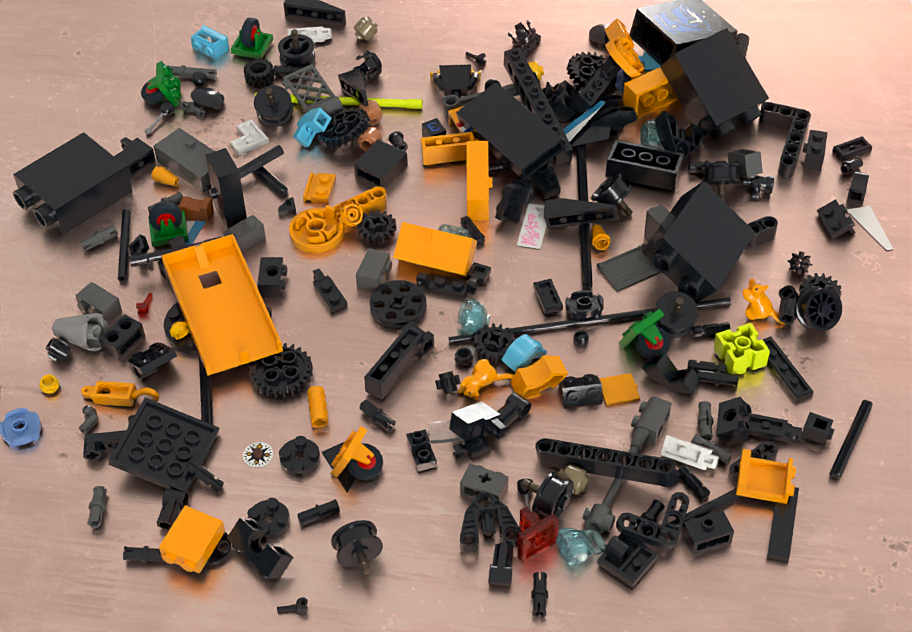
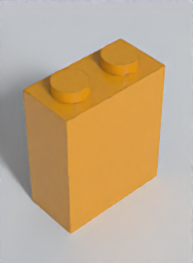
[159,505,225,573]

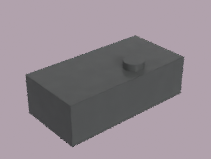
[153,128,215,193]

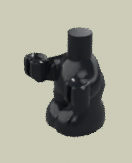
[743,175,774,200]

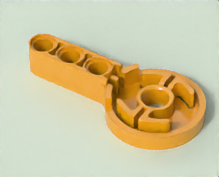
[605,18,646,79]
[289,187,387,253]

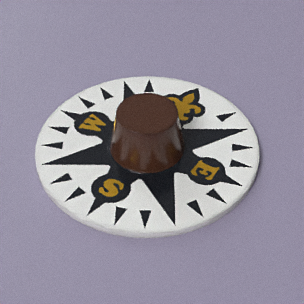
[243,442,273,468]

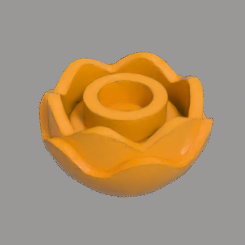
[340,203,363,226]

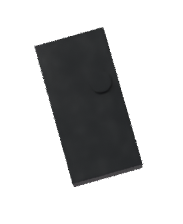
[605,140,684,191]
[205,148,247,229]

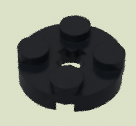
[565,290,604,320]
[279,436,320,476]
[247,498,290,540]

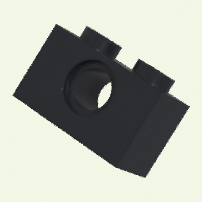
[257,257,288,297]
[716,397,752,446]

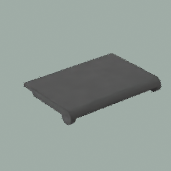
[597,243,660,291]

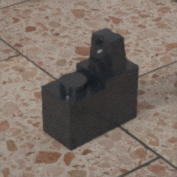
[114,137,156,179]
[449,401,506,441]

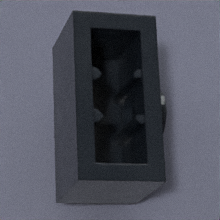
[803,130,828,171]
[682,511,734,555]

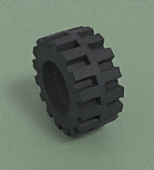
[244,58,274,88]

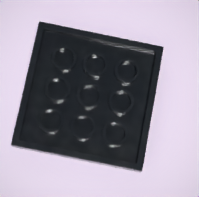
[109,397,220,492]

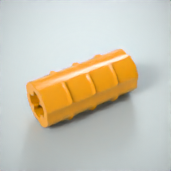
[307,386,328,428]

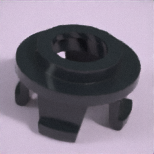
[508,20,536,46]
[356,50,382,79]

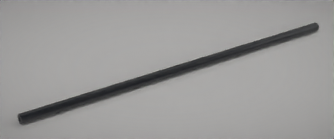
[448,297,731,345]

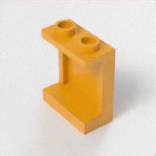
[736,449,796,504]

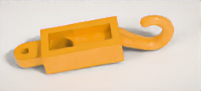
[81,381,160,407]

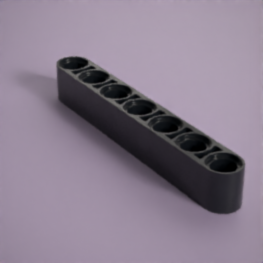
[535,438,677,487]

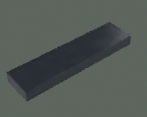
[762,336,814,402]
[767,487,799,562]

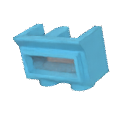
[191,25,229,60]

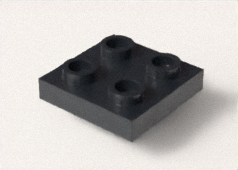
[127,342,177,380]
[597,533,658,588]

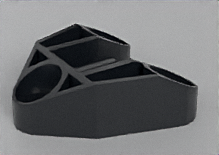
[584,94,638,131]
[655,111,704,160]
[460,492,522,553]

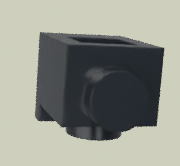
[801,412,835,445]

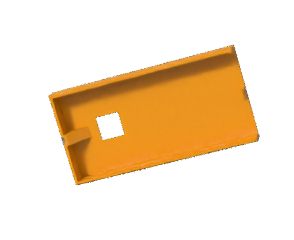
[161,234,283,376]

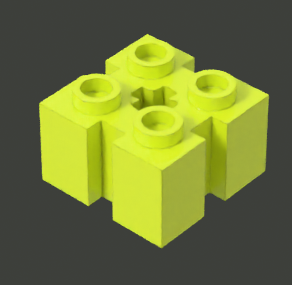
[713,323,770,374]

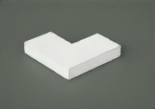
[230,119,269,156]

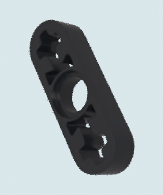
[728,441,778,483]

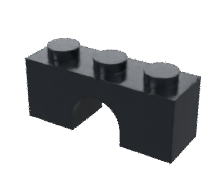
[227,517,294,579]

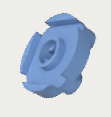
[0,408,41,447]

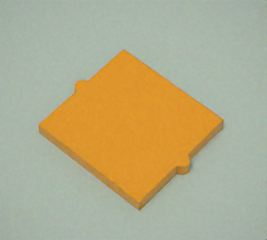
[599,373,640,406]

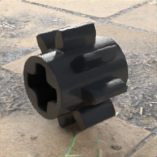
[787,251,813,275]
[45,336,70,361]
[435,371,461,394]

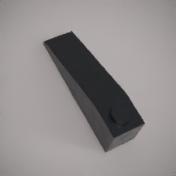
[283,0,346,25]
[338,69,369,107]
[543,198,619,228]
[364,325,424,400]

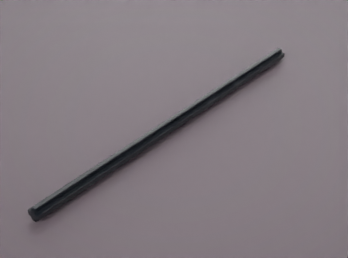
[574,85,593,289]

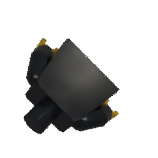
[430,64,481,98]

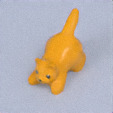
[743,278,784,324]
[458,359,514,401]

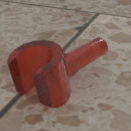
[136,293,153,314]

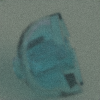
[457,298,490,336]

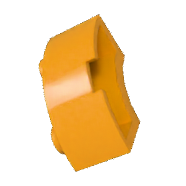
[510,355,568,399]

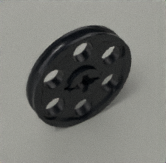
[370,280,427,328]

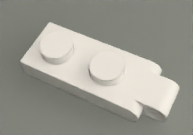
[287,26,332,43]
[660,435,719,470]

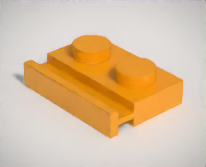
[303,172,336,204]

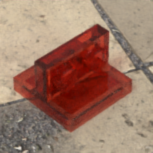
[517,506,559,563]

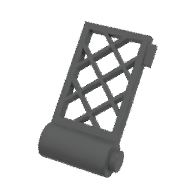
[282,64,344,117]

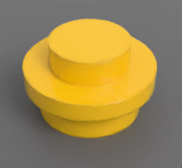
[170,322,189,339]
[39,374,60,393]

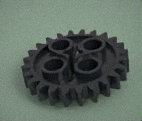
[566,51,617,93]
[316,107,370,149]
[249,343,313,398]

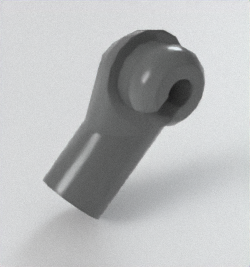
[180,101,205,117]
[79,405,98,434]

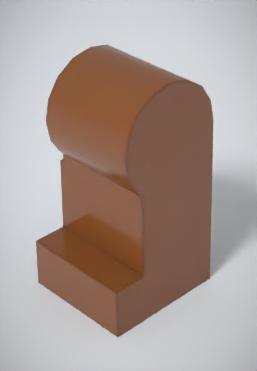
[178,196,214,222]

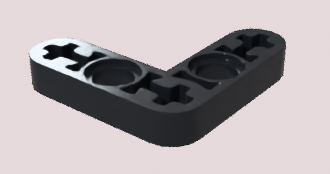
[616,492,690,550]

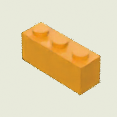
[420,132,474,165]

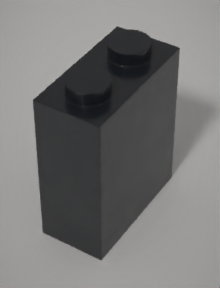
[354,140,408,188]

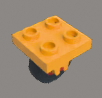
[330,426,383,480]

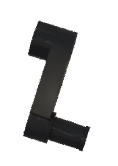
[83,415,134,461]

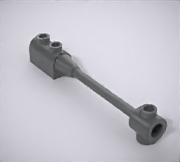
[582,397,672,534]

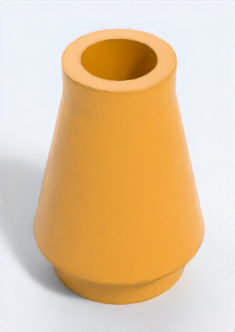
[151,166,179,187]
[591,225,610,250]

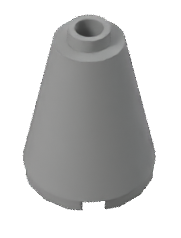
[52,313,108,352]

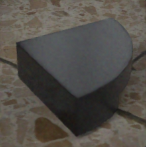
[278,197,297,217]

